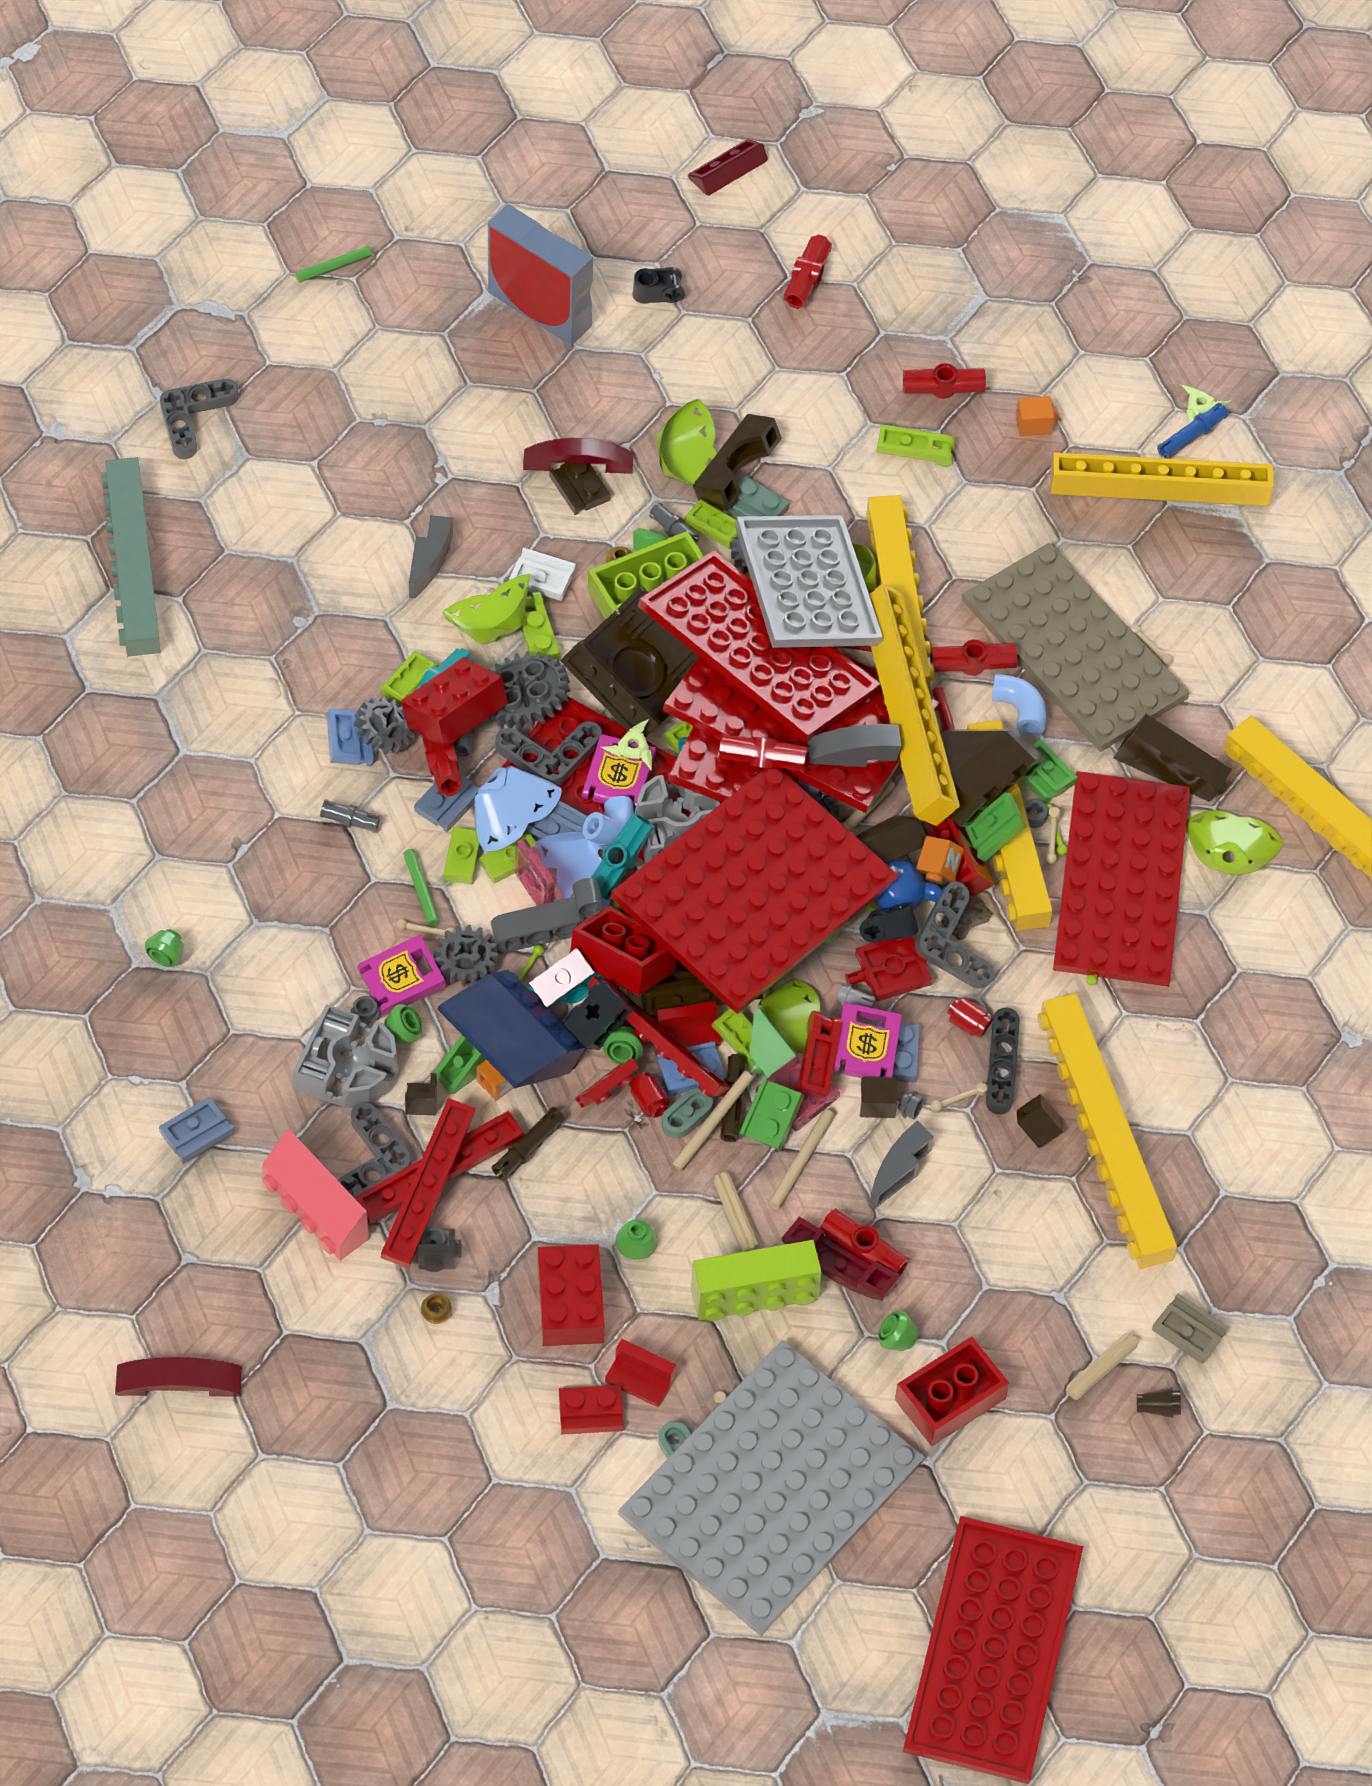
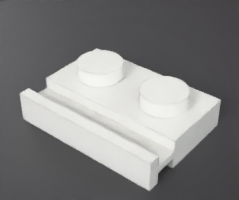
[509,548,576,601]

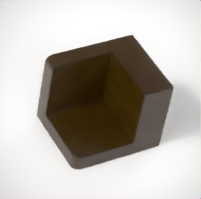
[405,1073,437,1116]
[860,1077,897,1118]
[1017,1094,1063,1148]

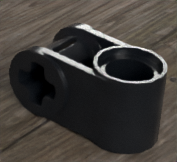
[632,267,685,304]
[859,902,920,943]

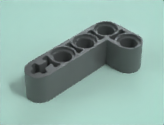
[491,878,604,953]

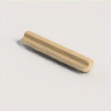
[714,1172,758,1252]
[1066,1333,1138,1400]

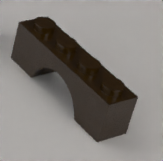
[693,414,782,510]

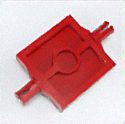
[845,936,942,1002]

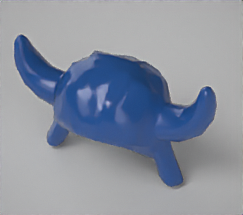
[875,860,948,910]

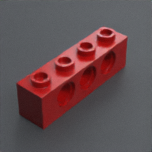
[923,816,994,899]

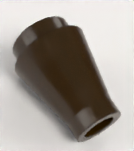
[1137,1387,1181,1418]

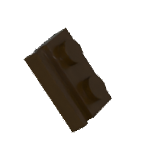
[549,463,610,515]

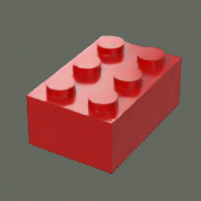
[401,657,508,748]
[570,906,677,995]
[537,1244,605,1346]
[894,1336,1009,1447]

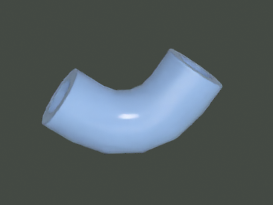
[992,673,1046,735]
[583,796,634,846]

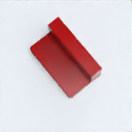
[657,1001,721,1048]
[605,1338,677,1407]

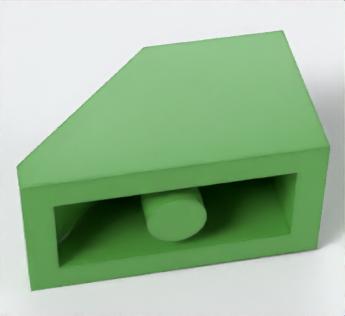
[749,1007,798,1077]
[433,1035,486,1094]

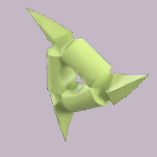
[1180,384,1231,423]
[601,719,652,770]

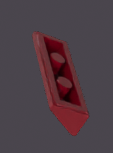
[688,139,768,196]

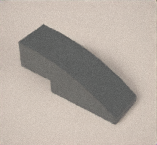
[409,515,453,598]
[807,724,901,767]
[869,1120,934,1210]

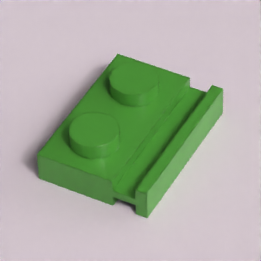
[1022,739,1078,804]
[965,792,1026,861]
[739,1078,804,1151]

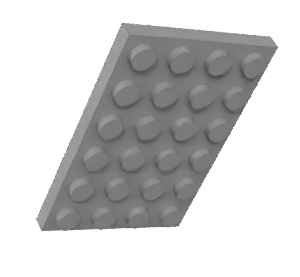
[735,515,883,648]

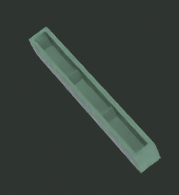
[101,457,161,657]

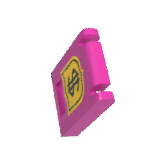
[582,734,656,811]
[357,935,447,1016]
[833,1002,902,1078]

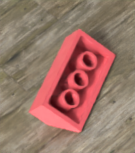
[262,1129,369,1261]

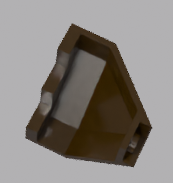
[939,729,1046,827]

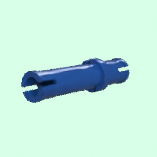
[1157,402,1229,459]

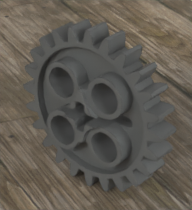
[489,651,571,730]

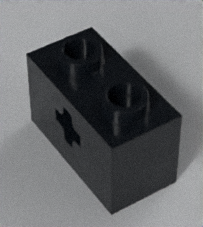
[564,980,637,1050]

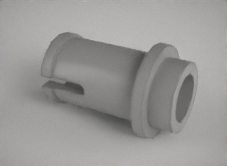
[836,984,876,1008]

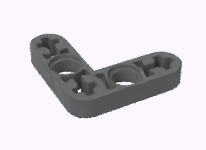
[160,379,238,459]
[495,722,602,787]
[915,882,995,989]
[338,1102,411,1197]

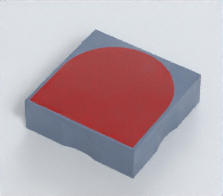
[488,204,593,346]

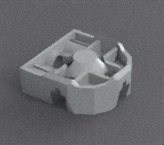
[635,775,720,862]
[293,1004,398,1108]

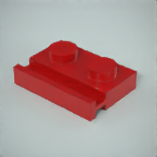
[575,1058,639,1108]
[559,1385,624,1435]

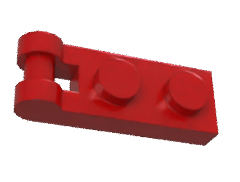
[797,1010,842,1097]

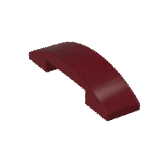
[523,438,633,474]
[782,1216,900,1301]
[115,1357,242,1397]

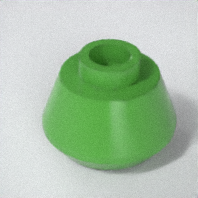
[633,528,668,550]
[145,929,184,967]
[384,1004,423,1043]
[603,1026,643,1064]
[616,1220,657,1260]
[878,1311,918,1351]

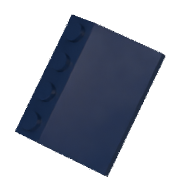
[437,970,586,1088]

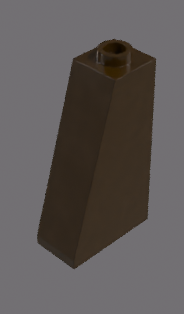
[1113,714,1232,802]
[856,815,926,863]

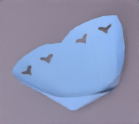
[474,766,562,852]
[535,832,611,909]

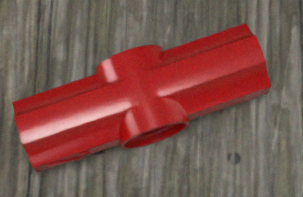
[784,234,832,309]
[903,363,986,399]
[930,639,1017,676]
[719,734,810,772]
[422,736,462,797]
[820,1208,910,1276]

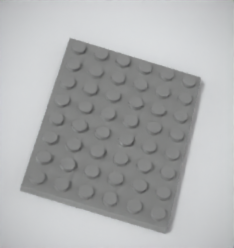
[618,1340,925,1636]

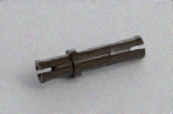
[720,1054,747,1142]
[491,1107,565,1180]

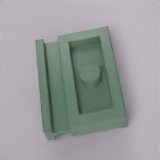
[727,475,790,516]

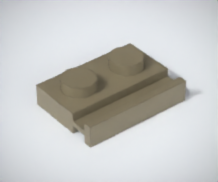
[1152,1293,1229,1364]

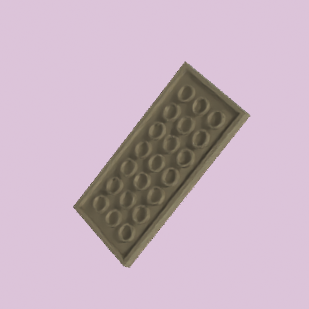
[962,542,1189,752]

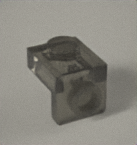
[941,894,993,940]
[418,1229,462,1272]

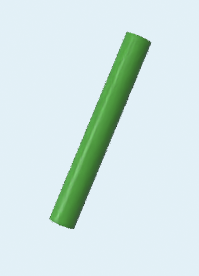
[295,246,372,283]
[403,849,439,927]

